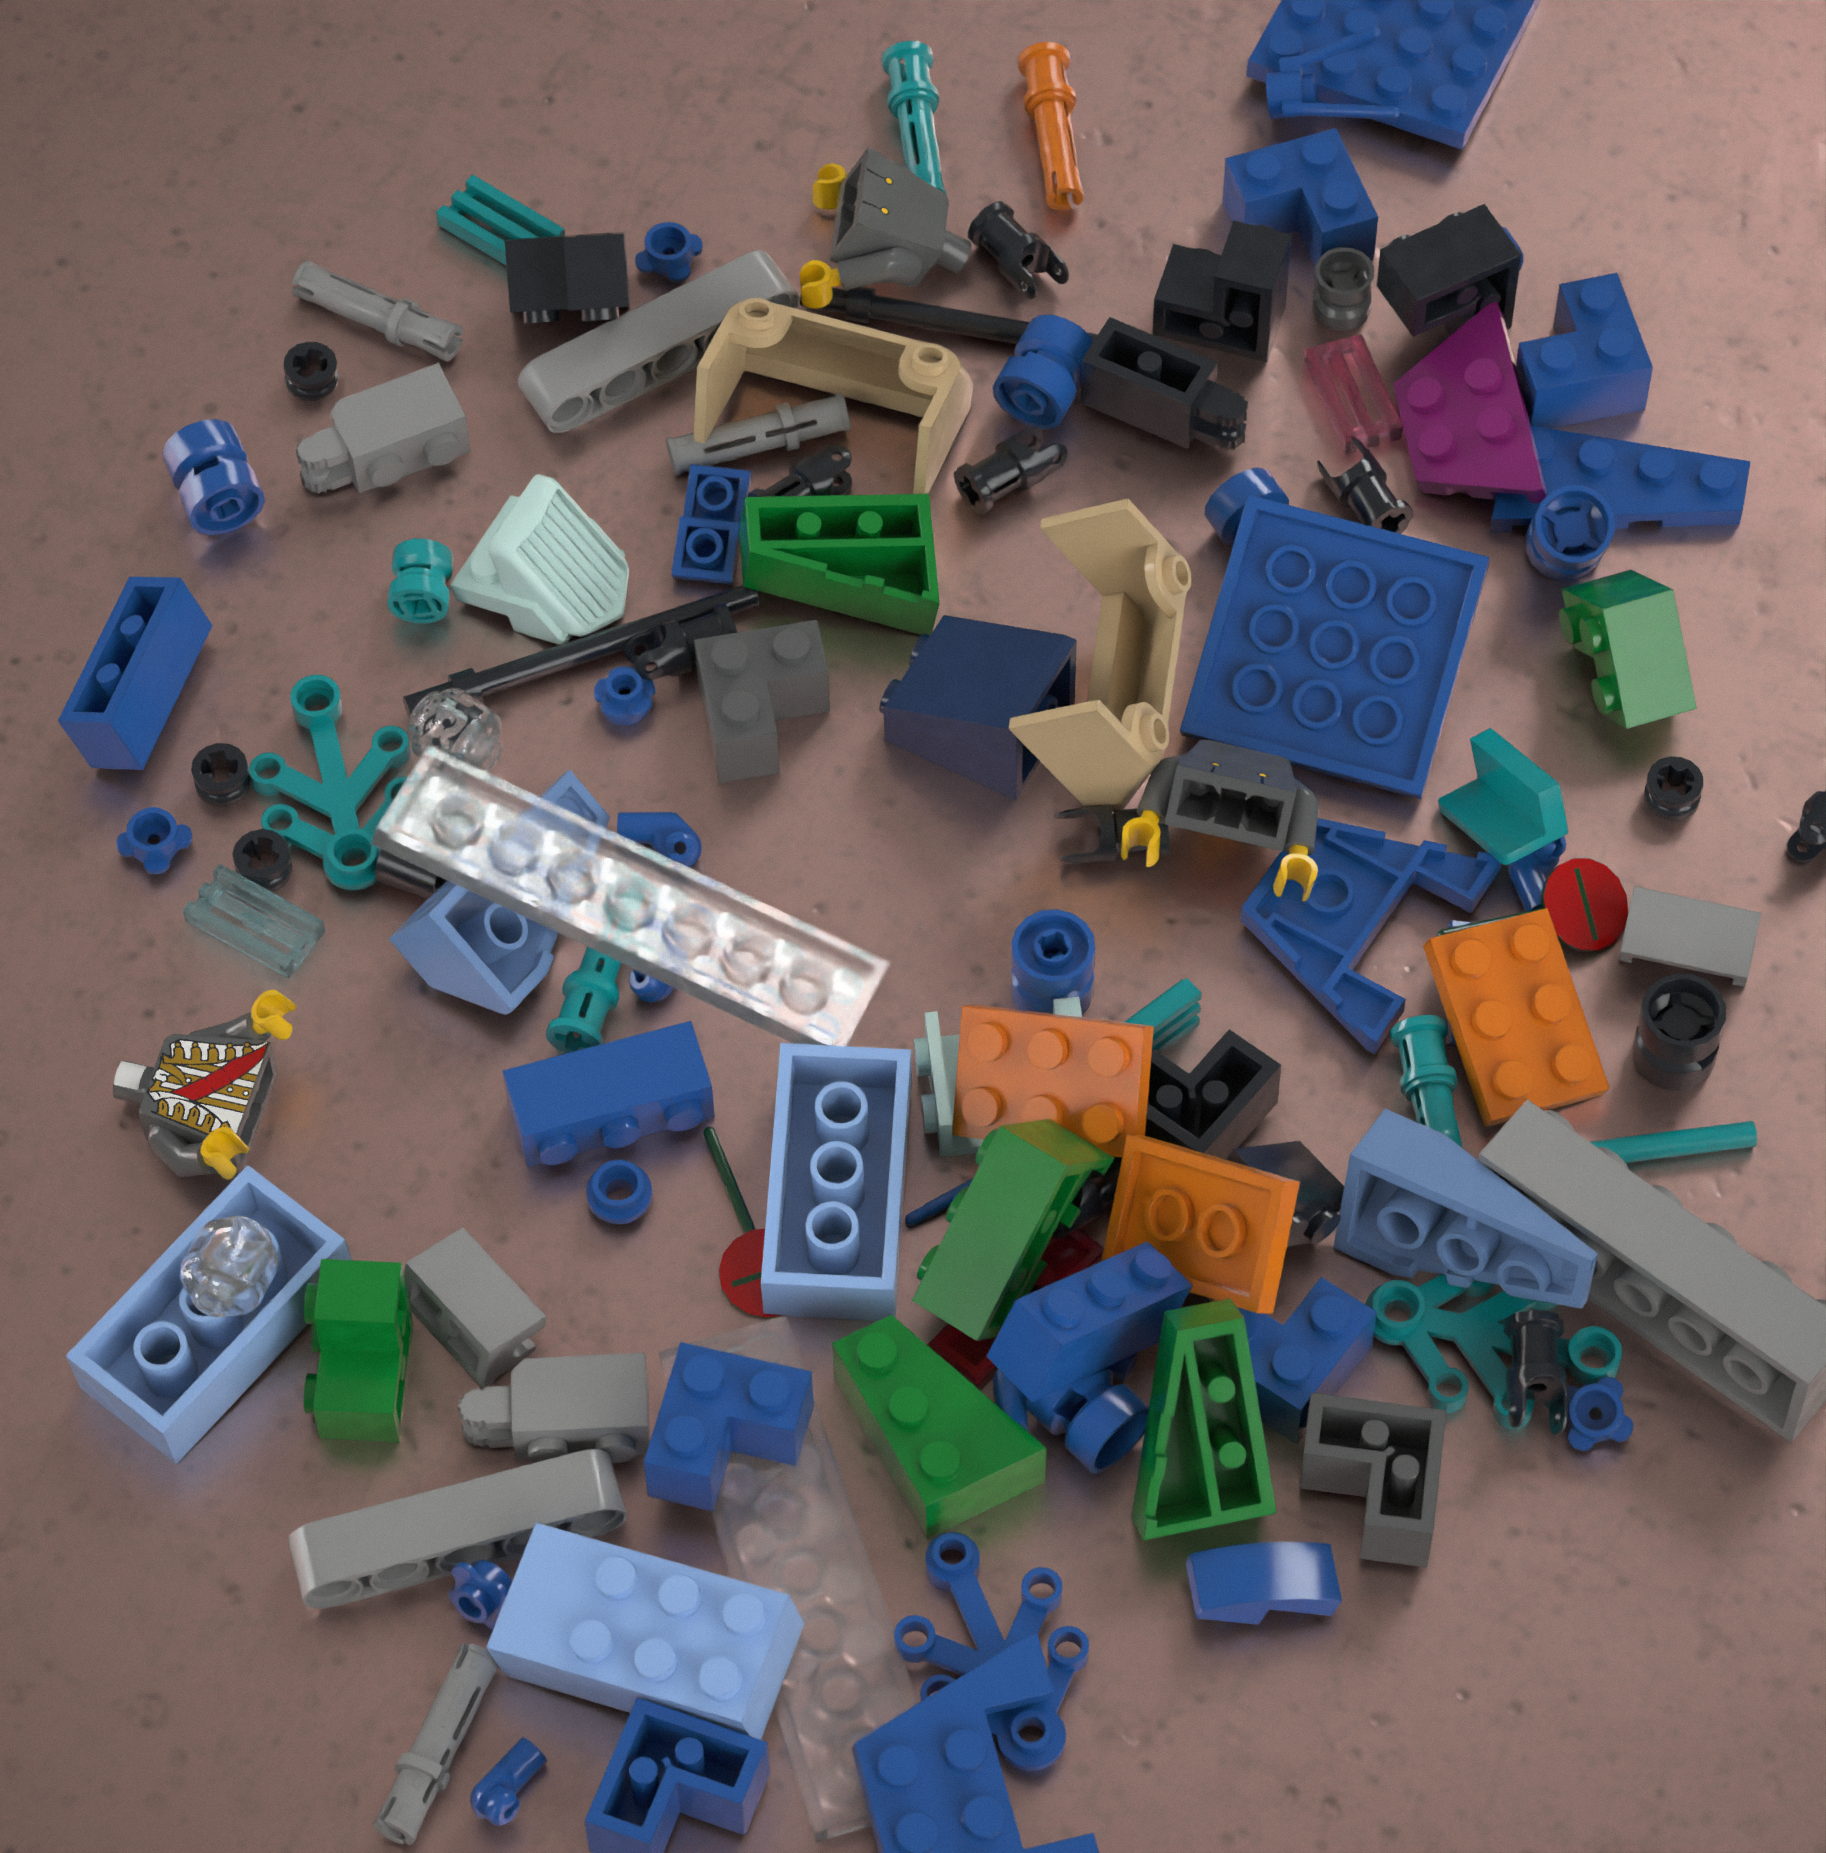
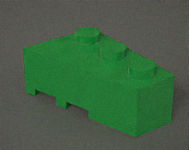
[739,494,940,635]
[912,1119,1115,1341]
[1131,1298,1277,1540]
[832,1315,1047,1540]

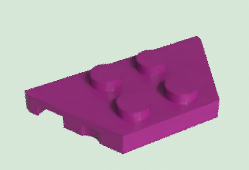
[1393,302,1548,504]

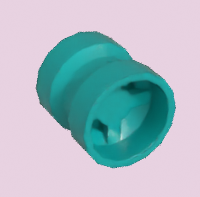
[387,538,454,624]

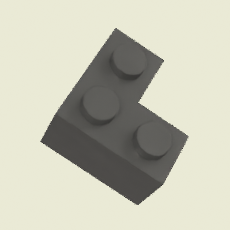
[694,620,830,783]
[1299,1393,1447,1568]

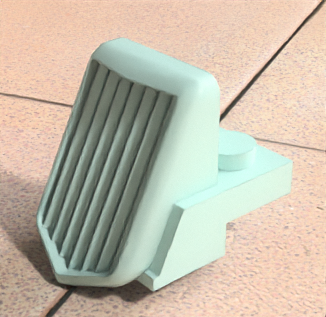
[450,474,629,645]

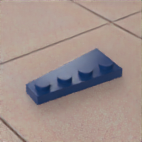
[1490,425,1751,533]

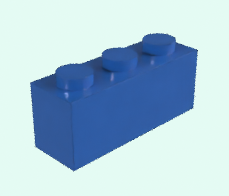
[58,576,213,770]
[503,1021,715,1167]
[987,1241,1193,1402]

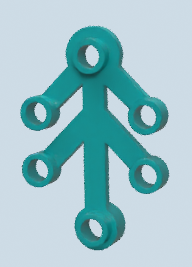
[249,675,418,890]
[1365,1275,1622,1429]

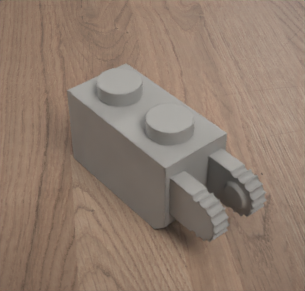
[296,363,471,494]
[458,1353,650,1463]

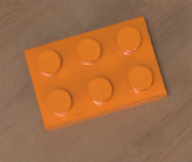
[1423,908,1610,1127]
[952,1004,1154,1158]
[1101,1135,1300,1314]

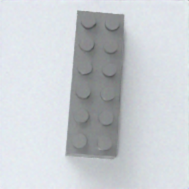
[1478,1099,1826,1443]

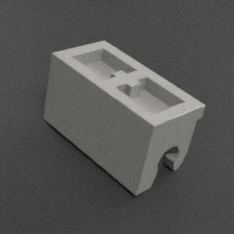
[1619,886,1761,987]
[404,1227,546,1389]

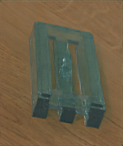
[183,864,325,979]

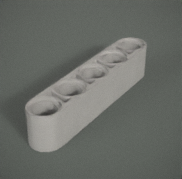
[517,251,800,433]
[288,1449,627,1609]

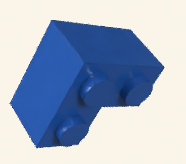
[1222,128,1378,267]
[1516,273,1653,429]
[1237,1277,1377,1445]
[644,1342,814,1511]
[584,1697,770,1853]

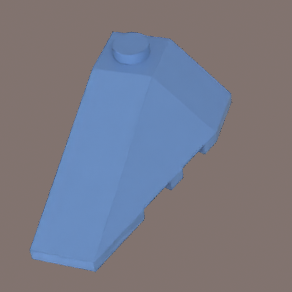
[389,770,610,1015]
[1333,1108,1598,1309]

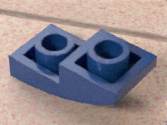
[671,464,752,585]
[1185,1542,1342,1625]

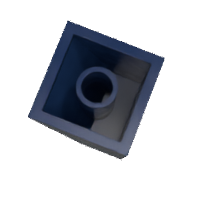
[879,615,1077,801]

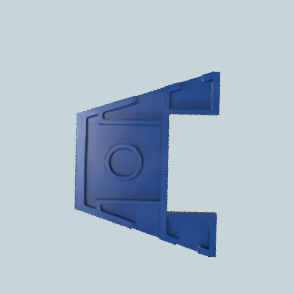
[1240,818,1501,1054]
[851,1633,1099,1853]

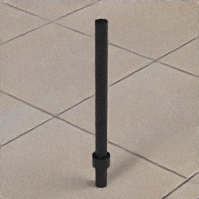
[800,287,1098,344]
[403,585,759,720]

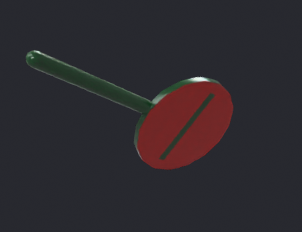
[1436,858,1628,952]
[703,1127,785,1319]

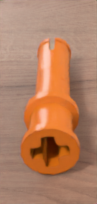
[1018,42,1084,210]

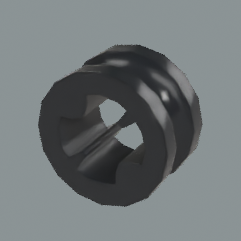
[283,342,338,401]
[191,743,251,807]
[1644,756,1704,820]
[232,829,293,894]

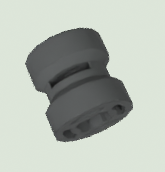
[1312,247,1374,331]

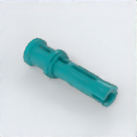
[881,41,947,196]
[546,873,649,1054]
[1389,1015,1463,1148]

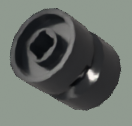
[1633,973,1726,1091]

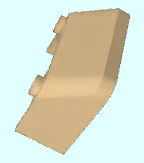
[693,298,973,494]
[1009,498,1191,810]

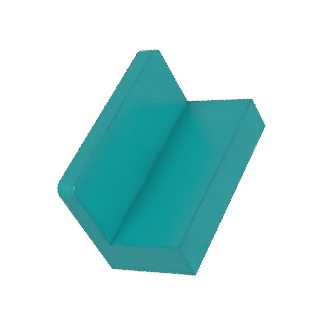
[1438,728,1569,865]

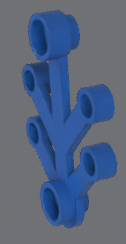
[894,1532,1089,1771]

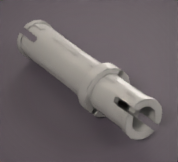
[291,260,464,362]
[666,393,851,476]
[373,1643,499,1845]

